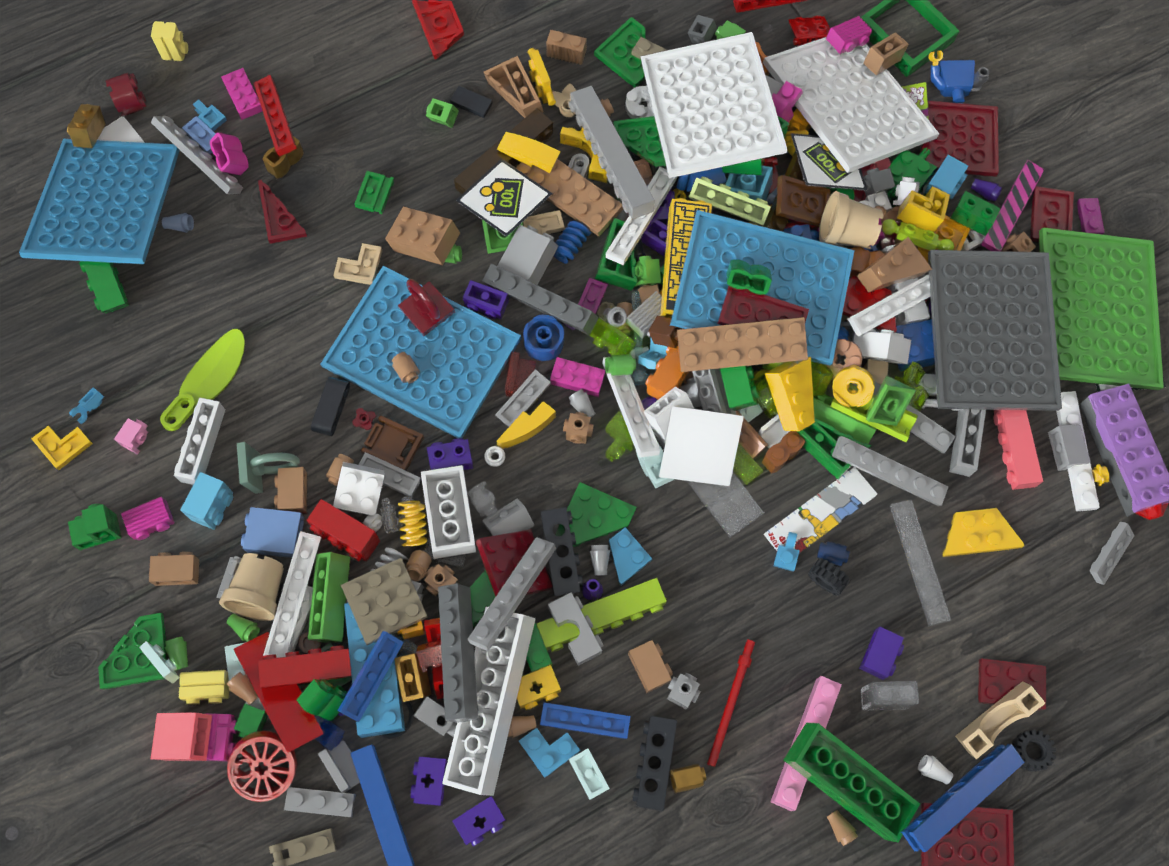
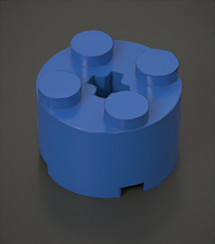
[523,315,564,361]

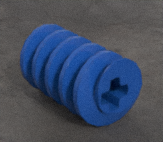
[553,221,591,264]

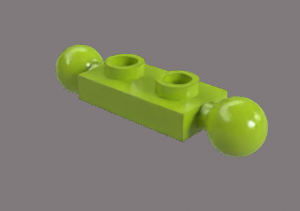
[881,219,954,250]

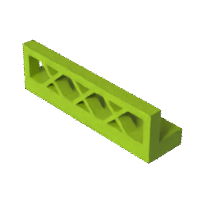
[830,383,918,442]

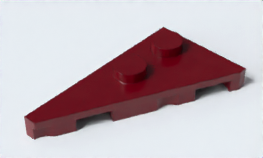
[258,180,307,244]

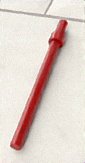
[707,640,755,767]

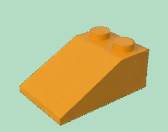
[916,215,970,263]

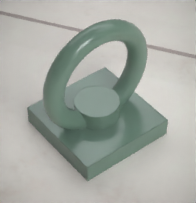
[237,442,300,494]

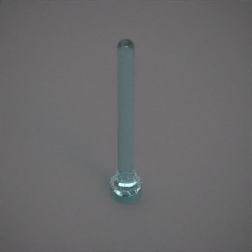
[632,291,648,385]

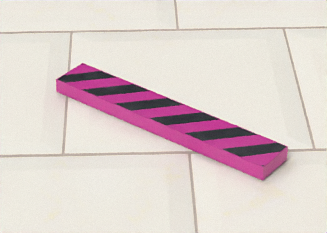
[981,160,1044,251]

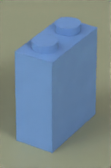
[241,507,305,558]

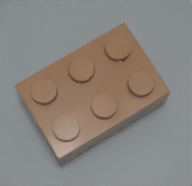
[385,207,460,265]

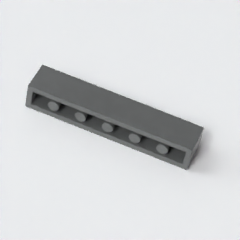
[482,264,599,336]
[438,583,478,723]

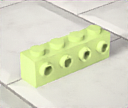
[689,177,771,226]

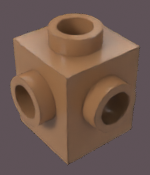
[1000,232,1036,252]
[563,412,594,444]
[424,564,459,596]

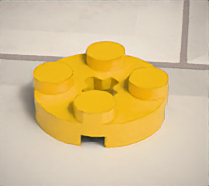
[832,365,875,407]

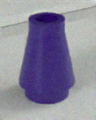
[971,178,1002,202]
[582,579,603,601]

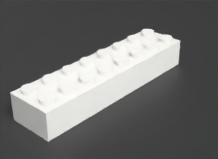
[442,607,535,796]

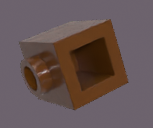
[648,315,682,348]

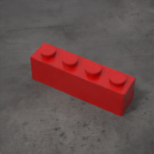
[258,646,351,689]

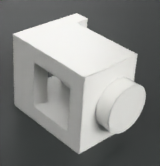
[893,177,920,205]

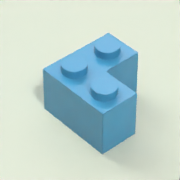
[924,155,968,199]

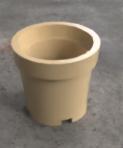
[819,191,883,249]
[219,553,284,621]

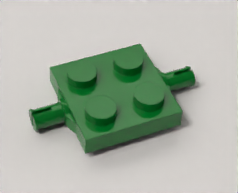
[887,148,937,199]

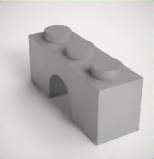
[548,592,604,666]

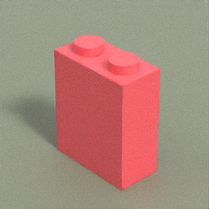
[151,713,212,761]

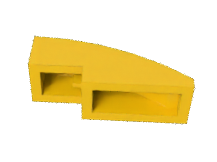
[497,132,560,173]
[497,401,556,449]

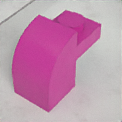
[772,81,803,123]

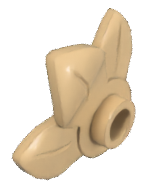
[553,84,576,117]

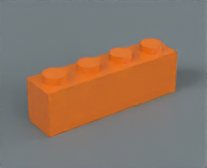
[646,328,689,400]

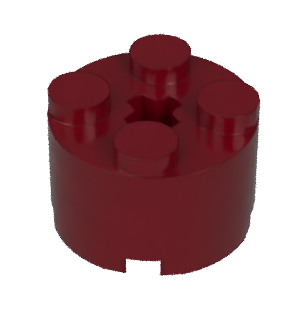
[106,72,147,117]

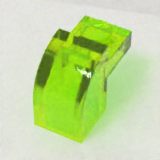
[894,361,929,412]
[605,411,634,462]

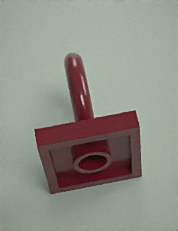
[398,279,455,336]

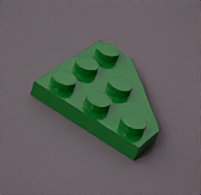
[594,17,645,88]
[614,116,666,167]
[555,482,637,547]
[98,613,167,690]

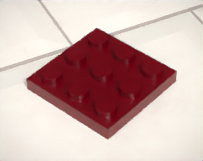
[476,529,553,596]

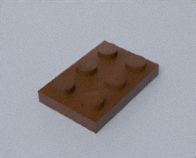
[776,175,830,227]

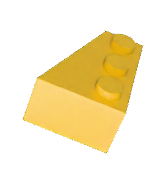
[764,357,815,431]

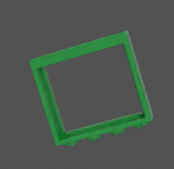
[860,0,959,77]

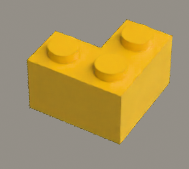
[897,186,950,232]

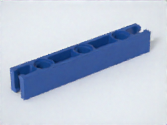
[350,744,415,866]
[901,744,1025,852]

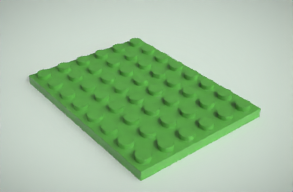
[1039,228,1164,390]

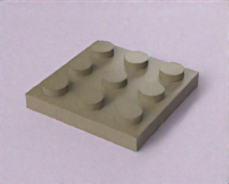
[341,558,428,645]

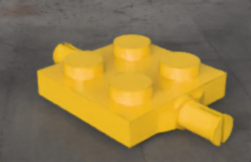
[527,48,556,106]

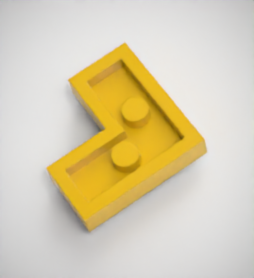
[32,426,93,470]

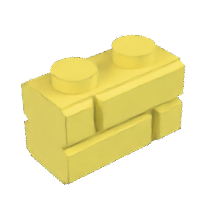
[151,21,188,61]
[179,670,229,705]

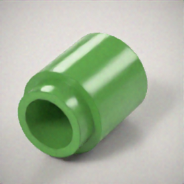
[605,354,636,376]

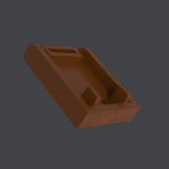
[361,416,424,471]

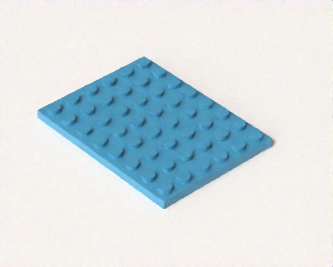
[19,139,180,264]
[670,210,855,366]
[321,266,521,438]

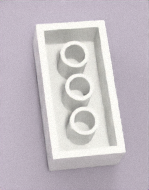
[421,465,476,559]

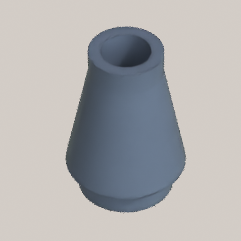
[162,213,194,233]

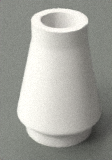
[918,755,953,784]

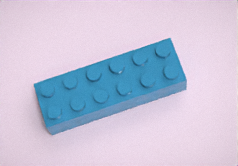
[344,603,405,738]

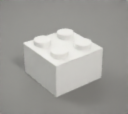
[853,329,911,364]
[333,462,384,516]

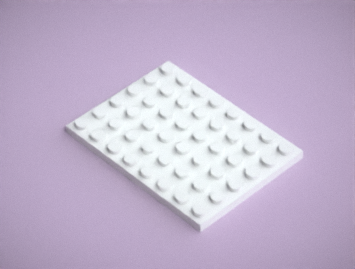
[641,32,787,178]
[763,37,939,173]

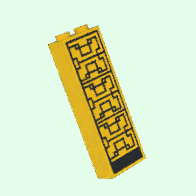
[660,198,712,318]

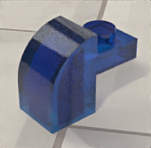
[314,715,345,751]

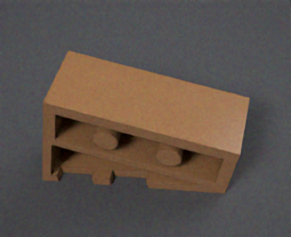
[484,56,544,118]
[857,237,932,292]

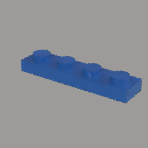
[337,631,404,722]
[540,703,630,739]

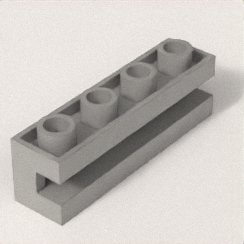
[692,368,742,435]

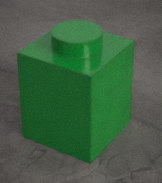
[234,704,268,737]

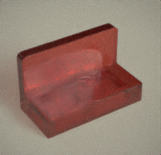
[505,352,536,397]

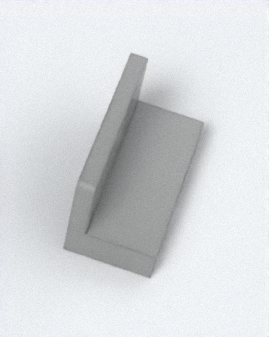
[1048,424,1090,471]
[482,499,534,536]
[318,741,360,793]

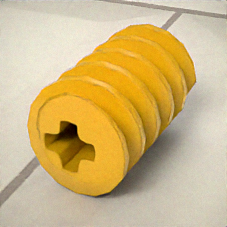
[398,501,427,546]

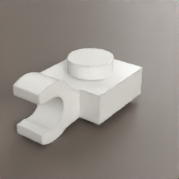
[860,191,892,211]

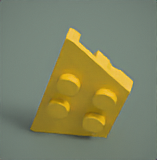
[943,508,1024,557]

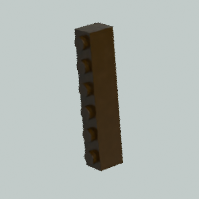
[454,108,553,194]

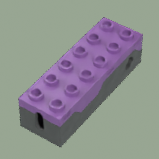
[1079,384,1169,520]

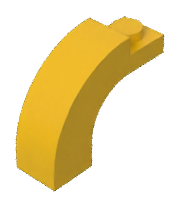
[560,127,608,183]

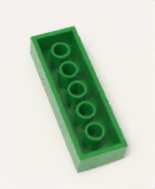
[783,722,920,843]

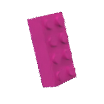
[221,68,262,120]
[550,357,605,397]

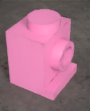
[114,418,148,455]

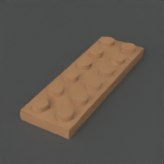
[516,159,623,236]
[677,317,808,372]

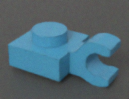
[193,100,227,132]
[69,388,104,424]
[773,532,800,572]

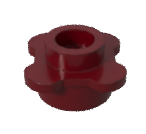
[352,408,376,430]

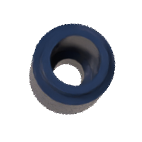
[817,541,850,566]

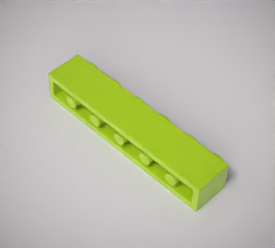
[537,578,667,652]

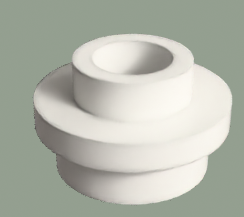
[485,446,505,467]
[363,514,382,532]

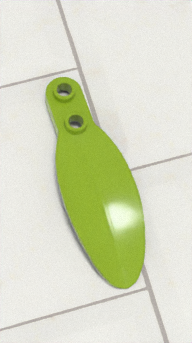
[160,329,245,431]

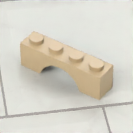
[955,681,1045,759]

